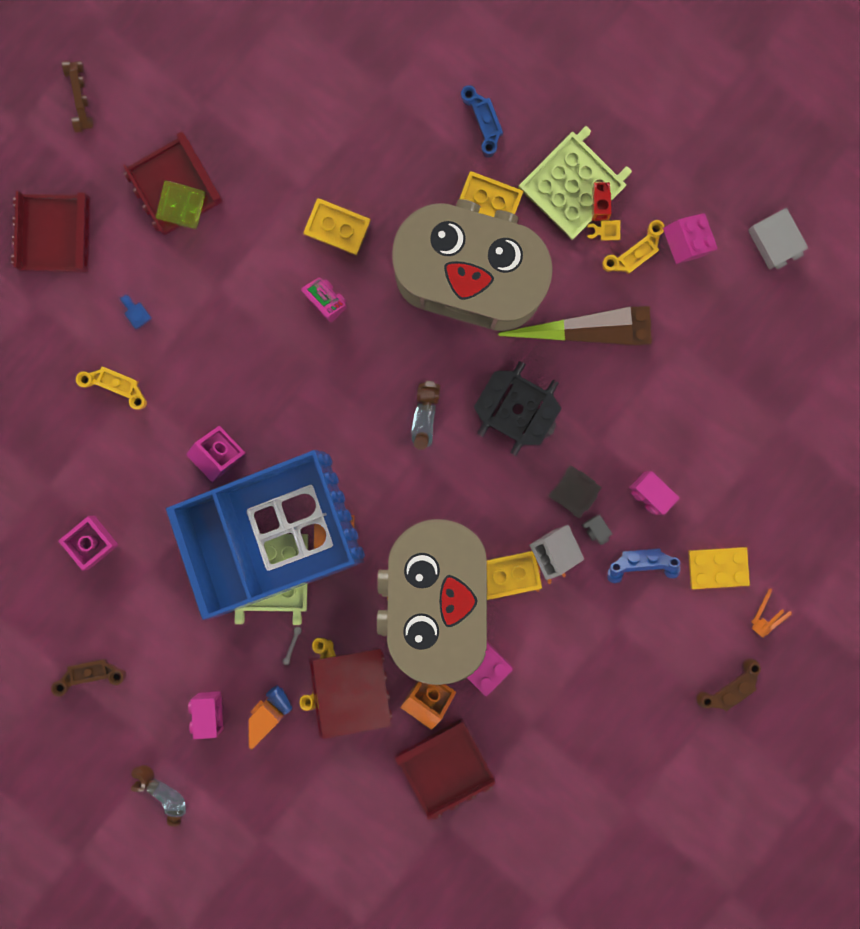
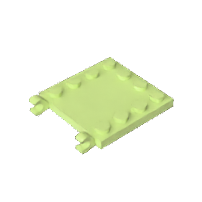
[518,126,632,240]
[235,534,308,625]

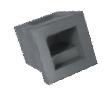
[581,514,612,545]

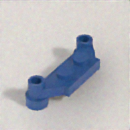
[461,85,503,158]
[607,548,681,583]

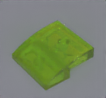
[156,181,206,229]

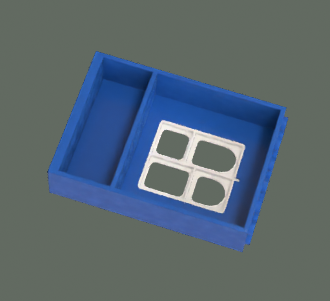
[166,450,365,620]

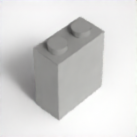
[748,208,808,270]
[530,525,584,580]

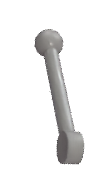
[283,627,302,665]

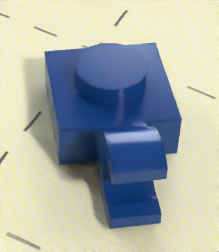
[120,294,152,329]

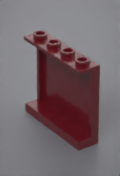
[123,131,224,235]
[11,191,91,273]
[309,647,392,739]
[395,718,496,820]

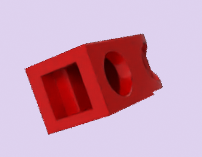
[592,182,611,221]

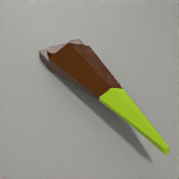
[498,306,652,346]

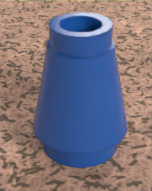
[266,685,293,715]

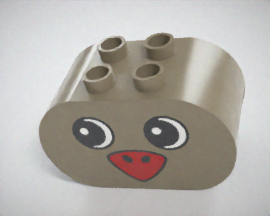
[392,199,552,331]
[377,519,487,685]

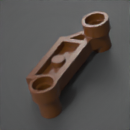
[62,60,94,133]
[51,658,127,697]
[696,658,761,712]

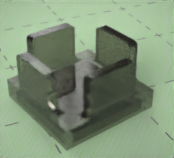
[548,465,602,519]

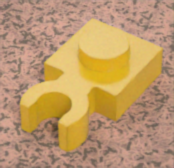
[587,220,620,241]

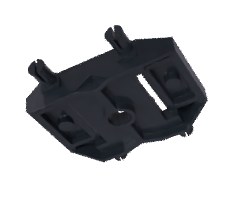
[474,361,562,456]

